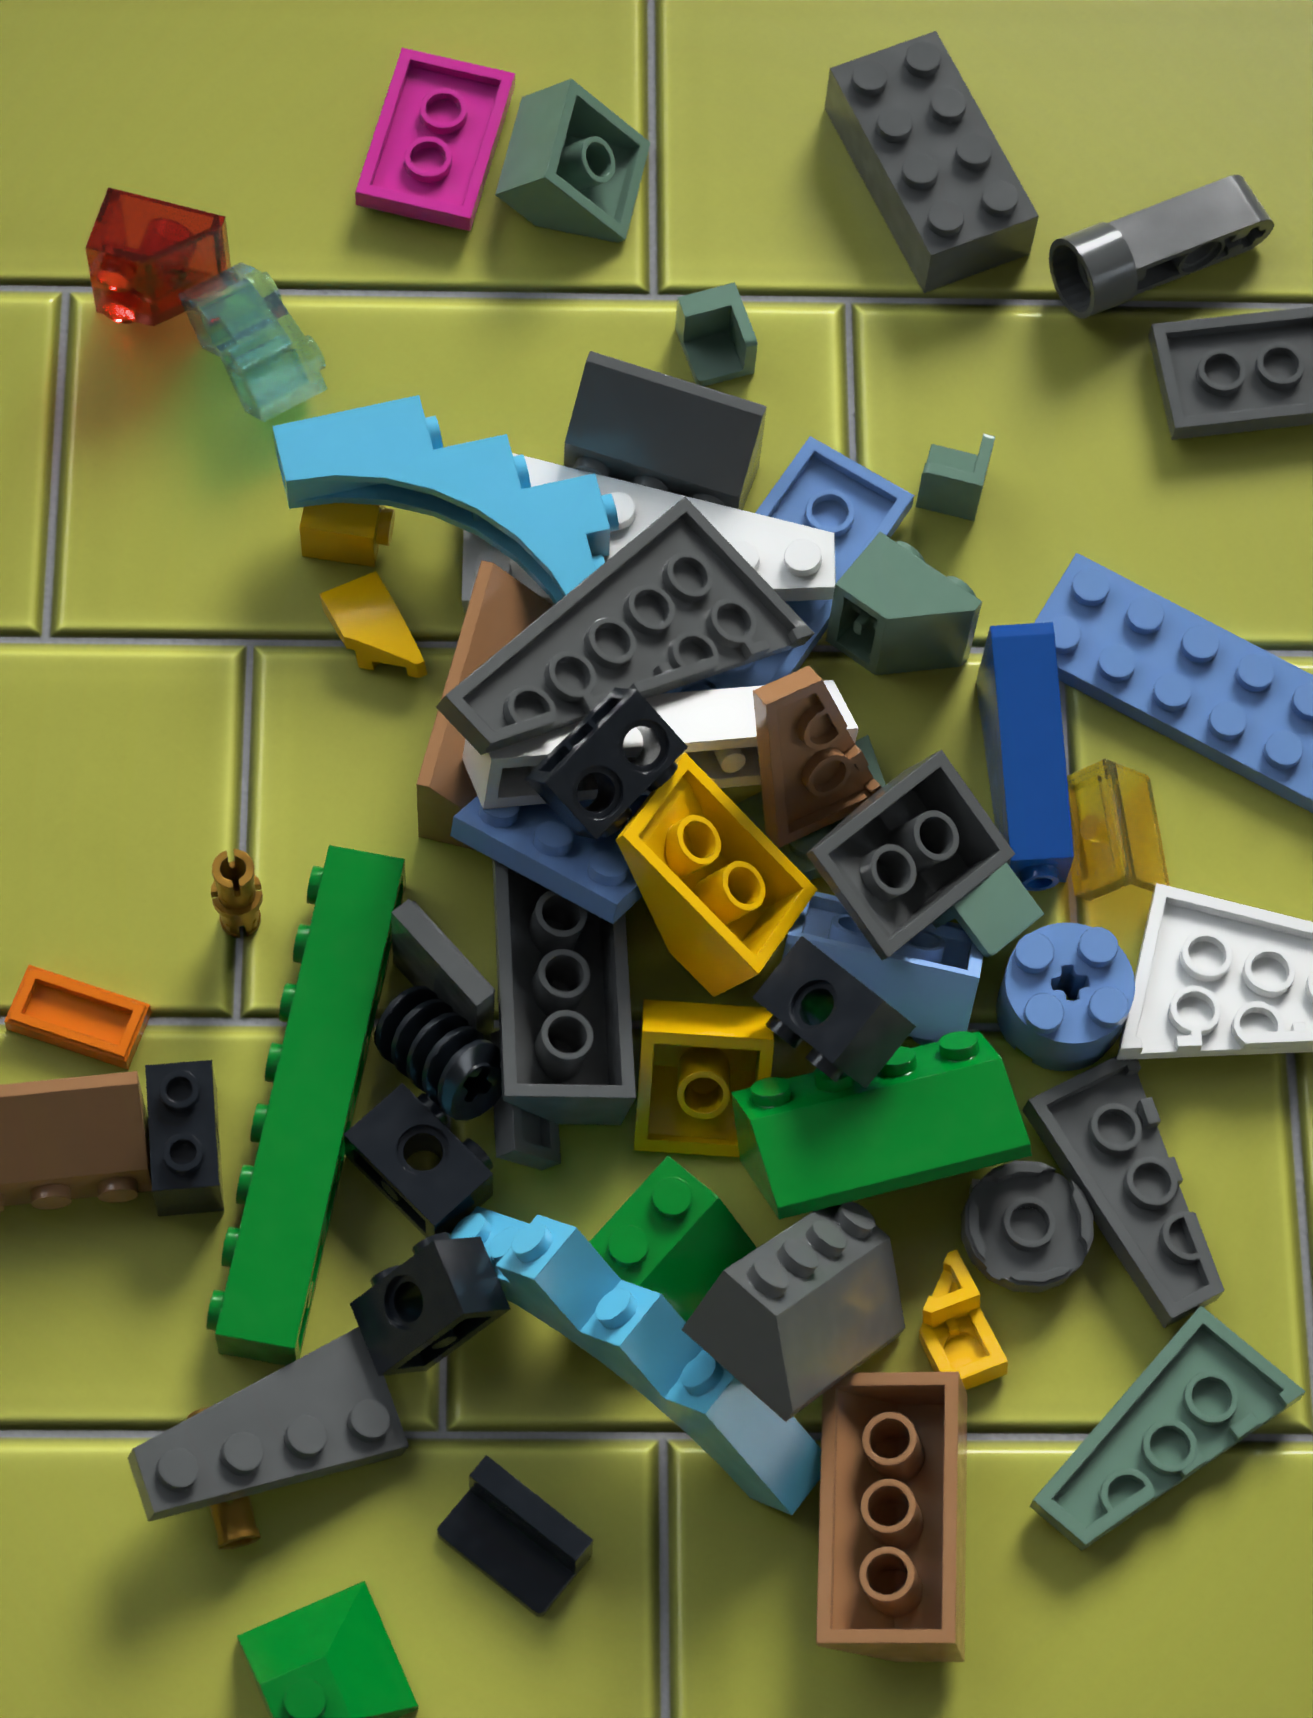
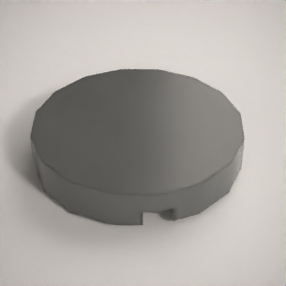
[961,1161,1094,1293]

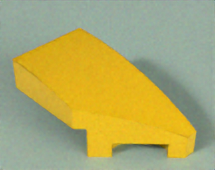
[319,571,428,678]
[919,1249,1008,1390]

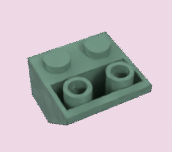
[826,532,982,675]

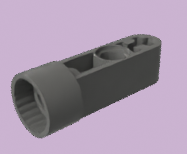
[1049,175,1274,319]

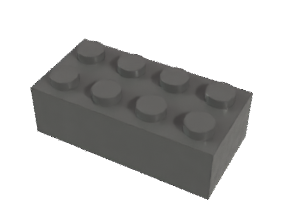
[824,31,1039,293]

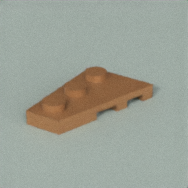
[753,666,882,848]

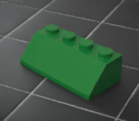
[731,1031,1032,1220]

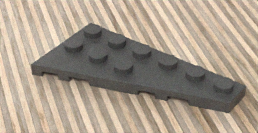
[436,497,815,755]

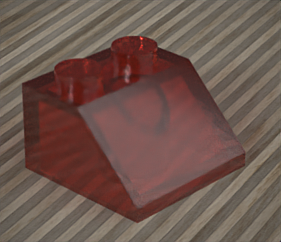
[85,187,233,326]

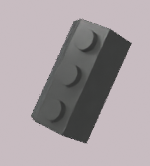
[564,351,767,510]

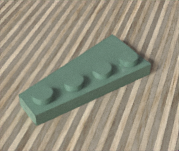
[1029,1305,1306,1551]

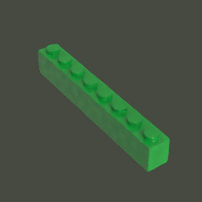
[206,845,406,1366]

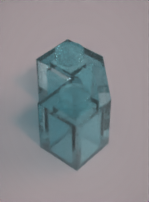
[178,262,328,422]

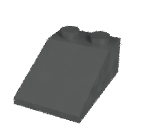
[806,750,1015,960]

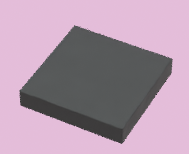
[391,899,495,1042]

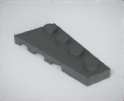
[1022,1056,1225,1328]
[127,1327,409,1522]

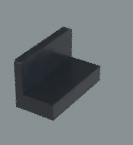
[437,1455,593,1617]

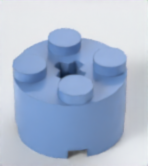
[996,922,1135,1071]

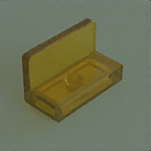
[1067,759,1170,901]

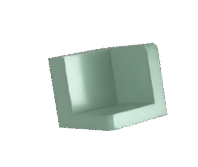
[675,282,758,386]
[915,434,996,521]
[931,862,1044,958]

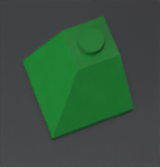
[237,1581,419,1718]

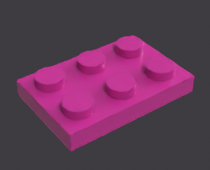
[355,48,515,231]

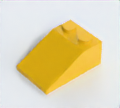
[616,752,818,997]

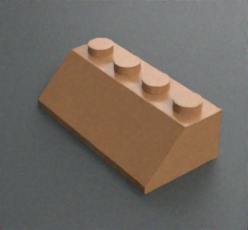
[416,560,553,850]
[0,1071,152,1213]
[816,1372,967,1662]

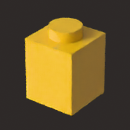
[299,503,395,567]

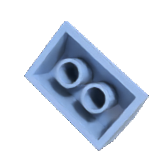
[782,892,983,1045]

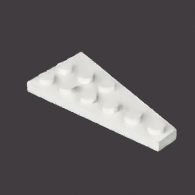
[461,442,836,613]
[1116,883,1313,1060]

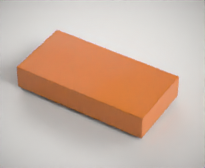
[4,965,152,1070]

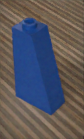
[976,622,1074,891]

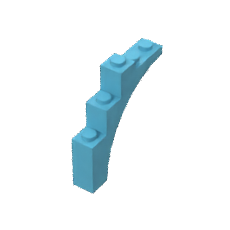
[272,395,619,604]
[451,1206,821,1515]

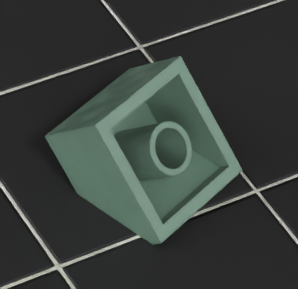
[495,78,651,243]

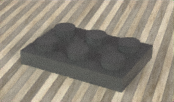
[1148,307,1313,440]

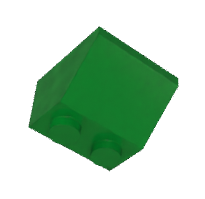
[589,1156,757,1322]

